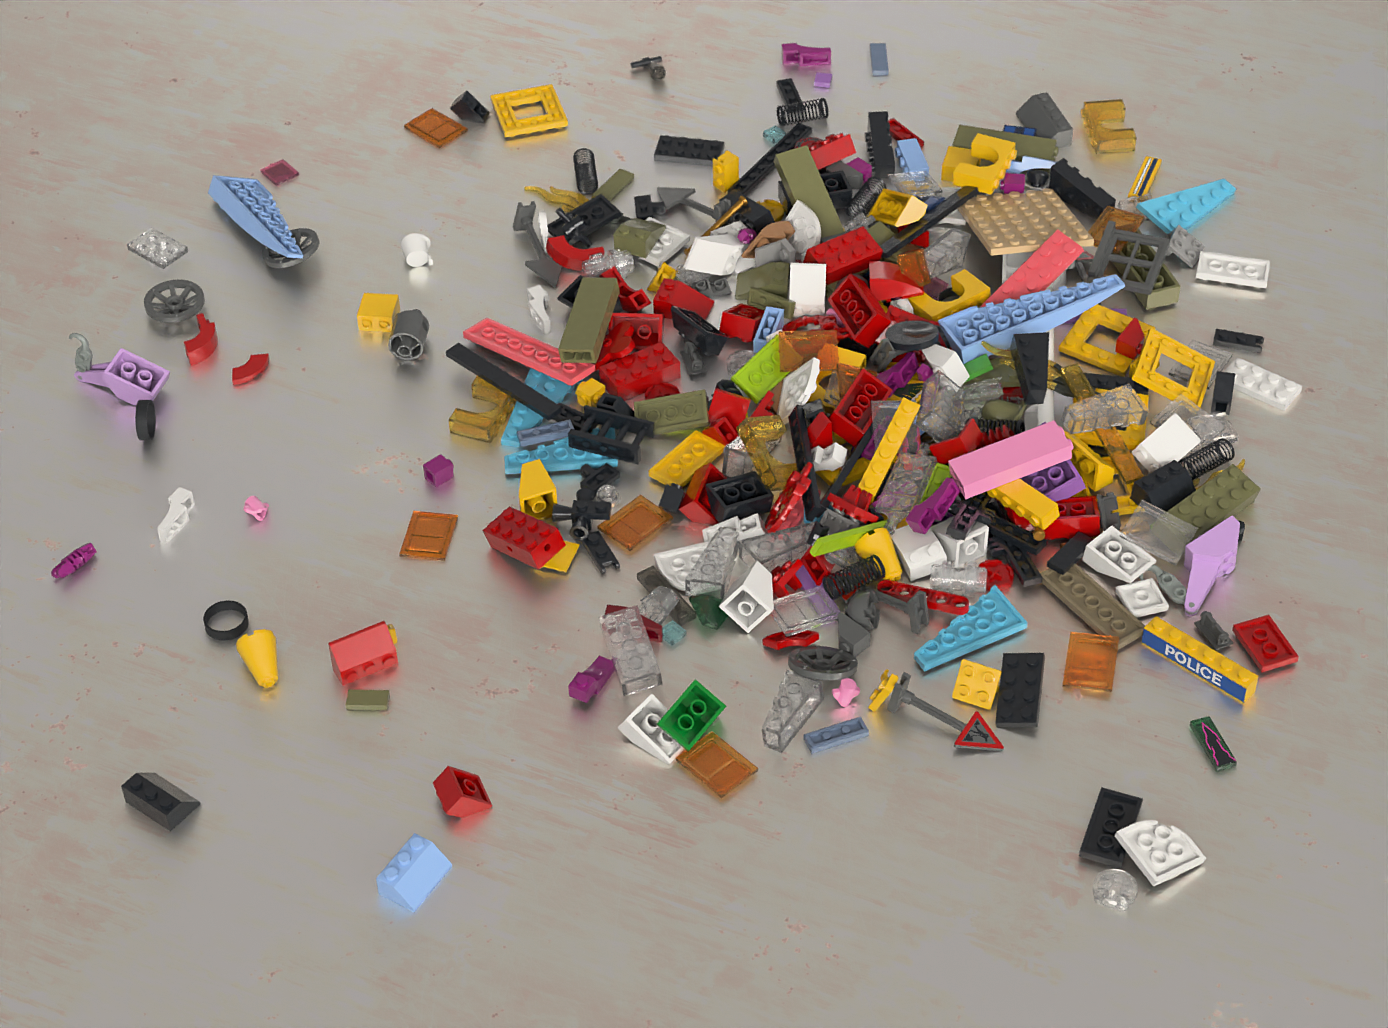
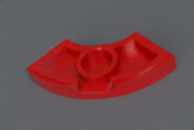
[232,353,269,385]
[762,630,819,650]

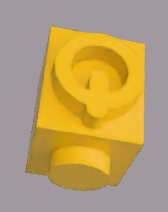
[575,378,605,407]

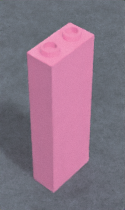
[948,420,1073,499]

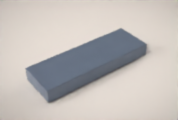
[870,43,889,76]
[516,420,575,447]
[803,716,869,754]

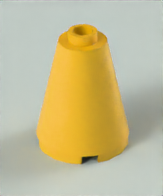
[855,528,903,582]
[236,629,278,688]

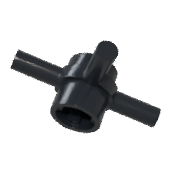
[555,208,593,248]

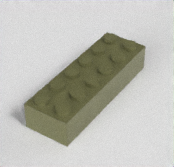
[1103,223,1181,310]
[1151,464,1261,558]

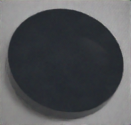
[885,320,939,351]

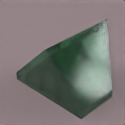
[689,596,729,630]

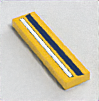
[1128,156,1162,202]

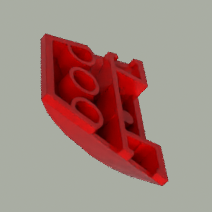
[869,261,924,302]

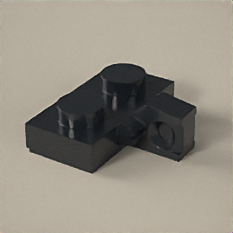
[634,195,666,220]
[580,463,620,496]

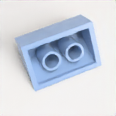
[376,833,452,912]

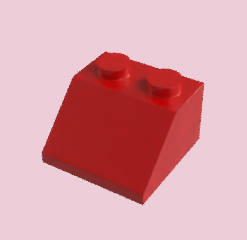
[433,766,493,818]

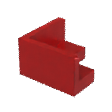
[929,418,984,464]

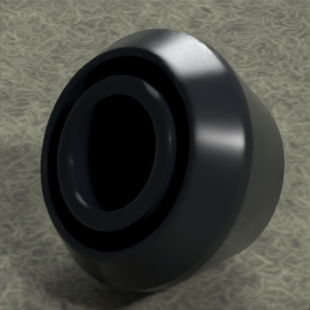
[1027,169,1050,188]

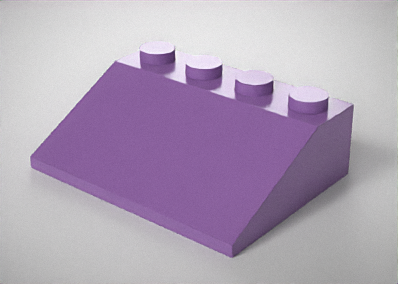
[1019,422,1086,502]

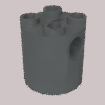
[388,309,430,360]

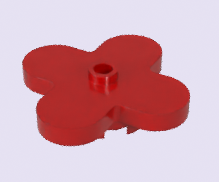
[592,321,635,371]

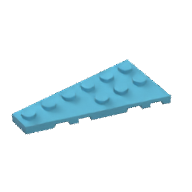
[1136,179,1237,235]
[501,368,583,447]
[504,427,618,474]
[914,585,1028,672]

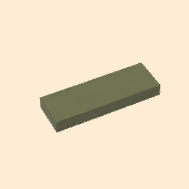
[592,169,634,201]
[747,287,796,319]

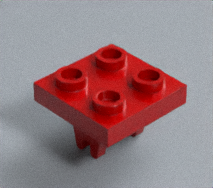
[827,484,879,524]
[770,558,803,603]

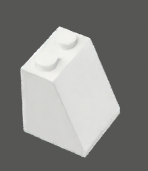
[1131,413,1201,473]
[930,516,989,570]
[719,561,774,633]

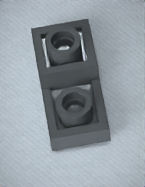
[692,277,732,298]

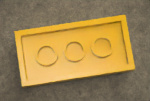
[648,430,725,488]

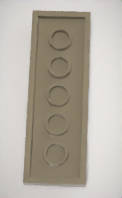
[1040,563,1145,651]

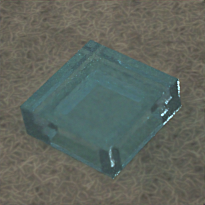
[763,125,786,144]
[662,620,687,645]

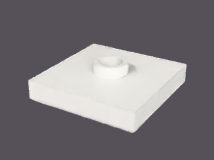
[1115,578,1169,618]

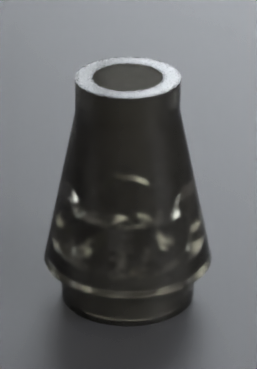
[647,61,666,80]

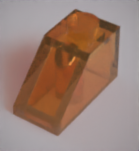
[897,248,931,287]

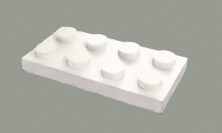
[1196,251,1271,288]
[1224,357,1302,411]

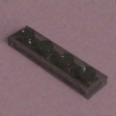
[637,566,697,626]

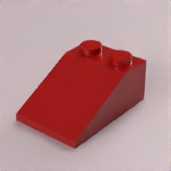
[653,278,714,320]
[719,303,765,342]

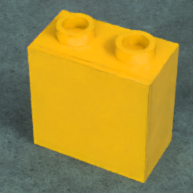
[941,146,981,182]
[357,293,400,332]

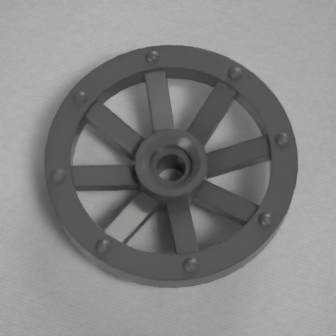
[262,228,320,268]
[144,280,205,323]
[788,645,858,680]

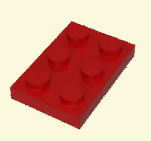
[1232,615,1299,673]

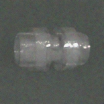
[582,248,635,279]
[930,560,987,598]

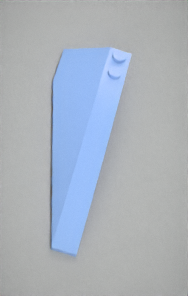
[208,175,303,258]
[938,274,1125,364]

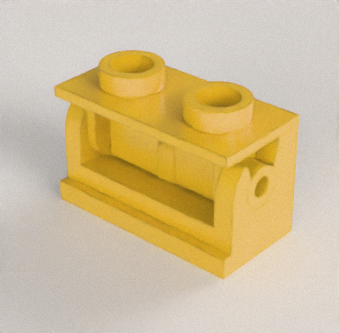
[713,150,739,193]

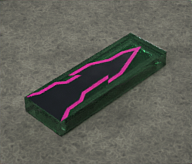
[1190,716,1237,771]

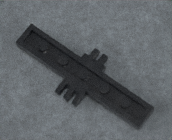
[946,492,996,540]
[986,501,1042,587]

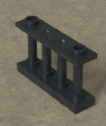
[568,405,655,465]

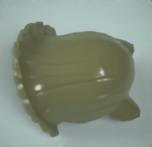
[978,399,1027,431]

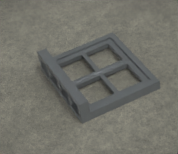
[1088,221,1170,295]

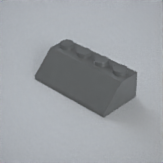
[1016,93,1073,148]

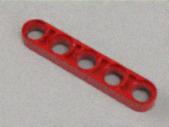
[877,580,969,615]

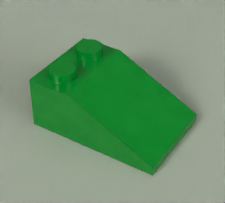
[656,679,726,751]

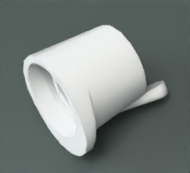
[401,233,433,267]

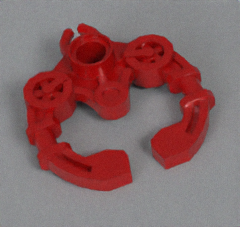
[782,315,851,355]
[764,462,813,535]

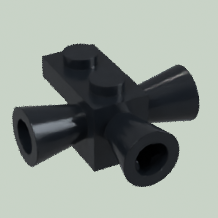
[552,488,612,540]

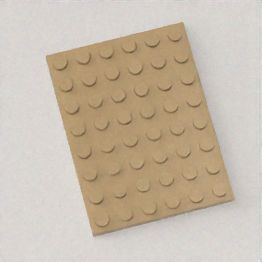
[957,188,1094,256]

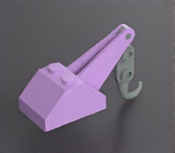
[69,333,170,405]
[1139,515,1240,616]

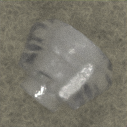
[595,485,621,508]

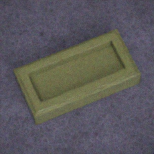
[346,689,390,710]

